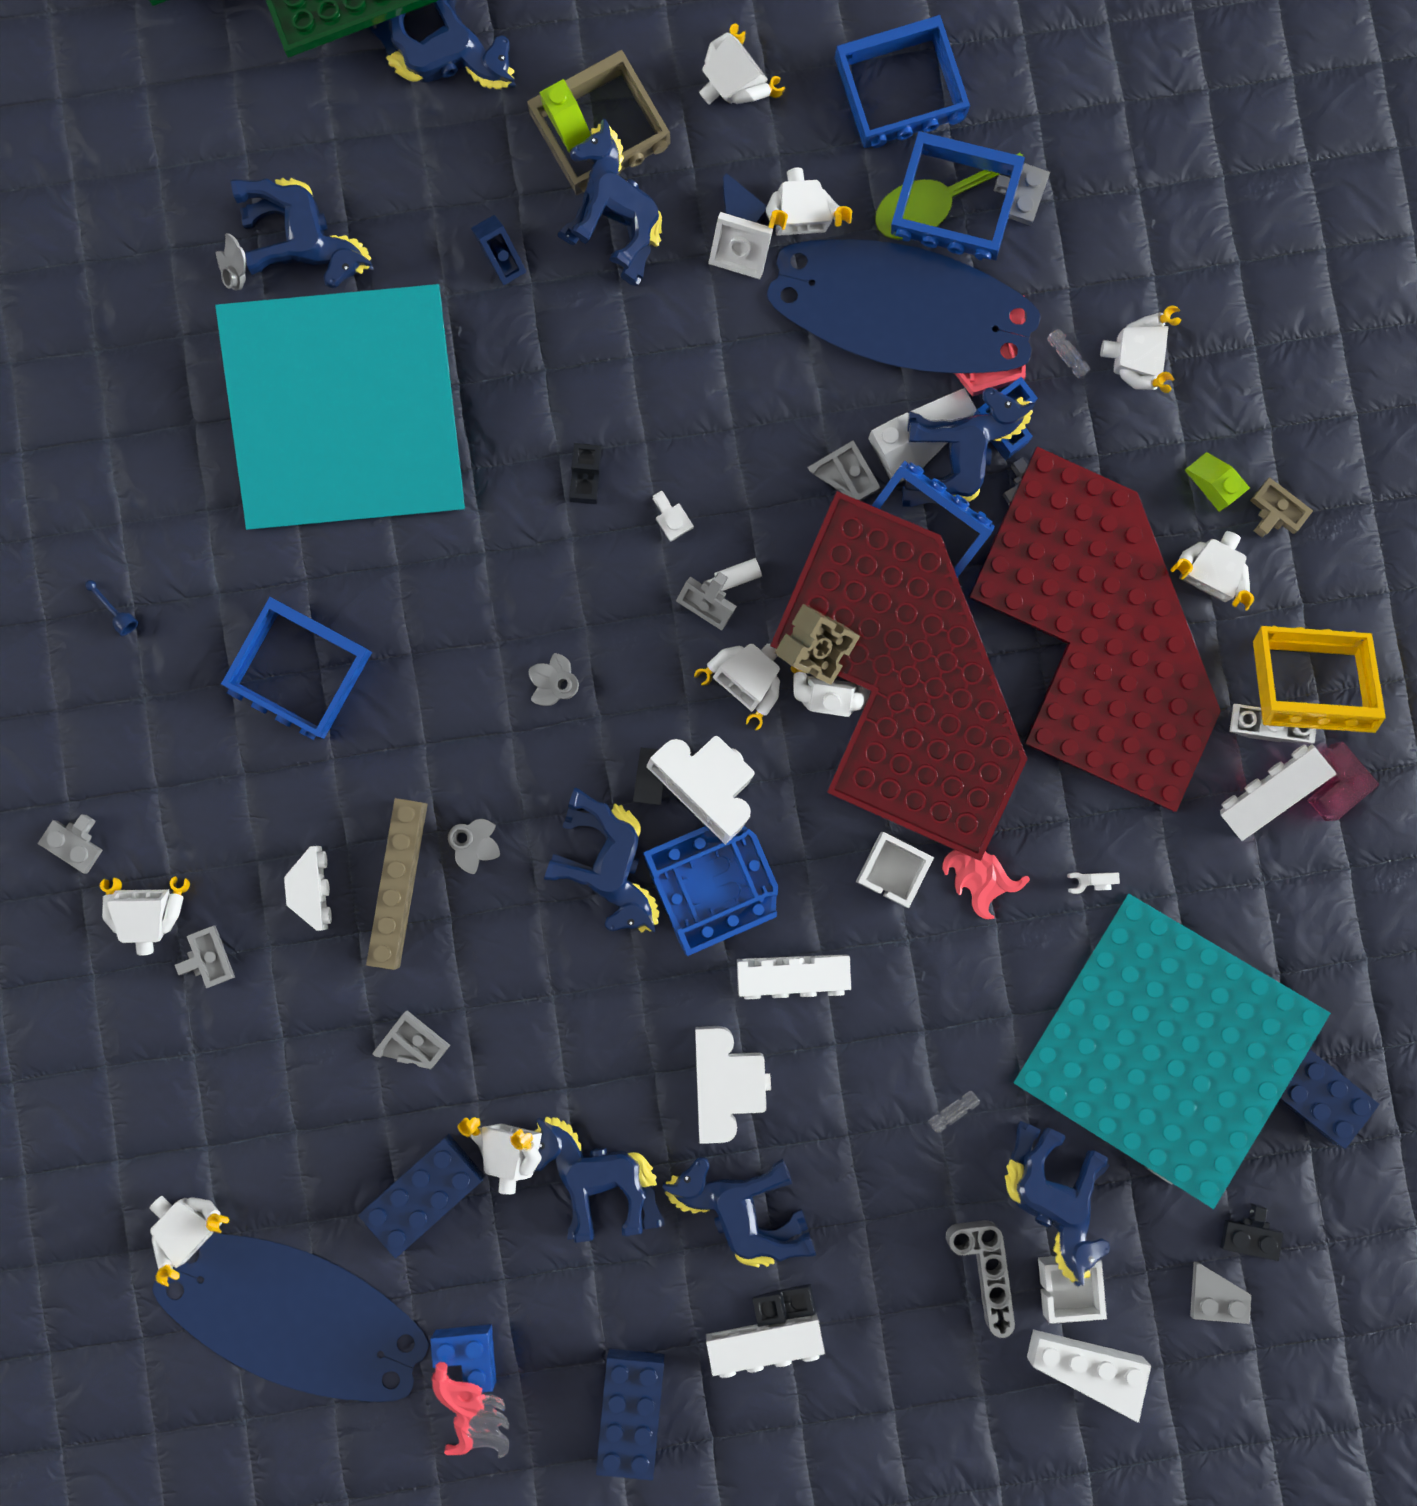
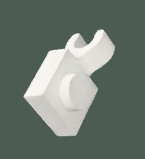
[653,490,694,542]
[1067,872,1120,894]

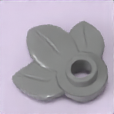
[216,233,246,290]
[528,653,579,706]
[448,819,500,874]

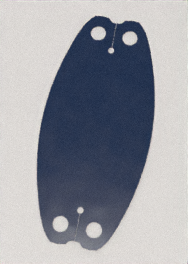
[767,239,1041,373]
[152,1233,429,1402]

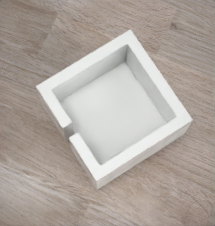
[856,832,934,908]
[1038,1256,1107,1323]

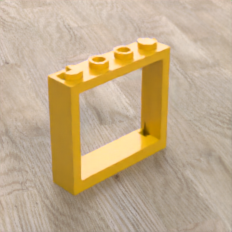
[1253,626,1386,733]

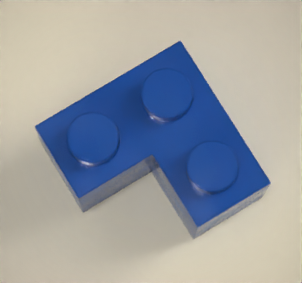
[973,377,1038,461]
[431,1324,496,1393]

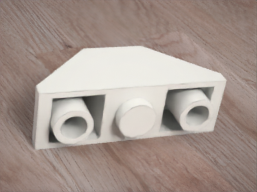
[1230,704,1316,744]
[284,846,332,931]

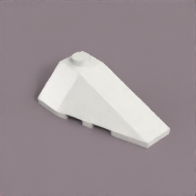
[868,388,977,484]

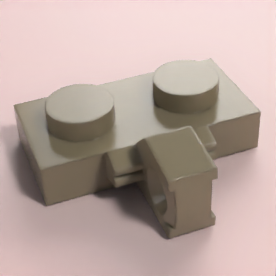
[1250,477,1313,537]

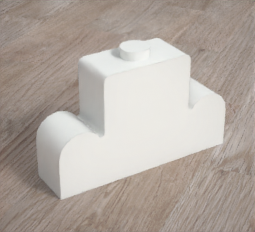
[646,736,754,845]
[695,1026,771,1144]

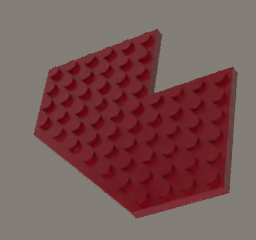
[968,447,1221,812]
[770,491,1027,861]

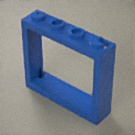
[835,15,970,148]
[891,131,1025,260]
[872,461,995,578]
[221,597,372,740]

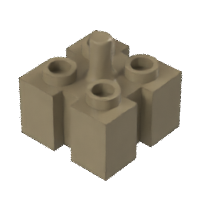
[775,604,860,685]

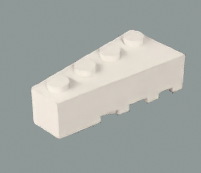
[737,954,851,999]
[1027,1330,1151,1423]

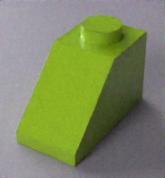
[539,79,591,153]
[1185,452,1250,512]

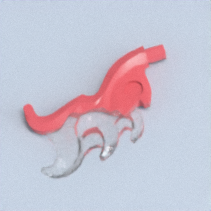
[432,1362,509,1458]

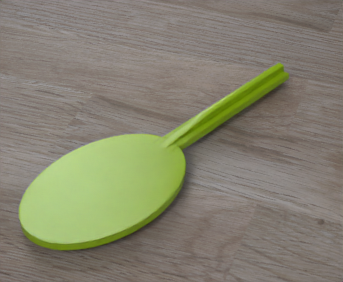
[875,153,1025,240]

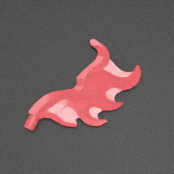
[942,849,1030,919]

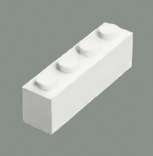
[1220,744,1336,841]
[706,1313,825,1378]

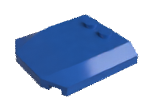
[642,826,778,956]

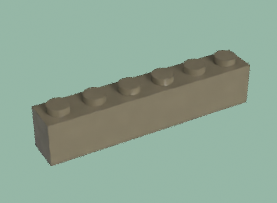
[366,798,428,970]

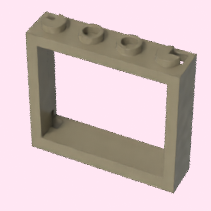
[527,50,671,195]

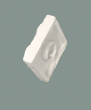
[708,212,773,279]

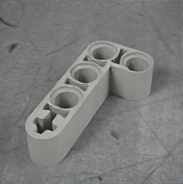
[946,1220,1015,1338]

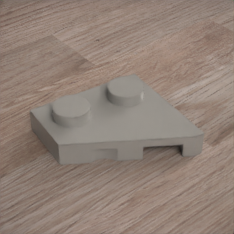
[808,440,881,501]
[372,1011,450,1069]
[1190,1262,1251,1324]

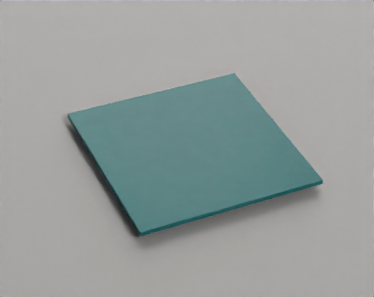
[215,284,465,530]
[1014,894,1331,1209]

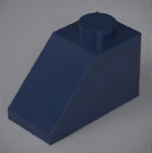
[723,173,768,224]
[471,215,527,285]

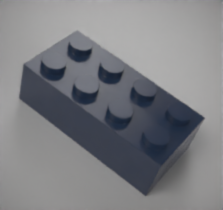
[1279,1049,1380,1149]
[358,1134,485,1259]
[596,1349,665,1480]

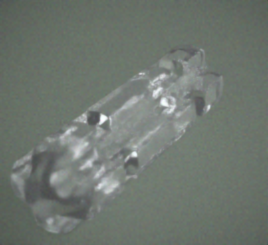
[1047,329,1090,378]
[929,1091,980,1133]

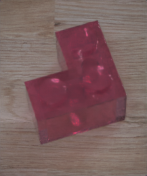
[1308,742,1380,821]

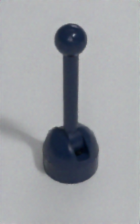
[85,580,138,636]

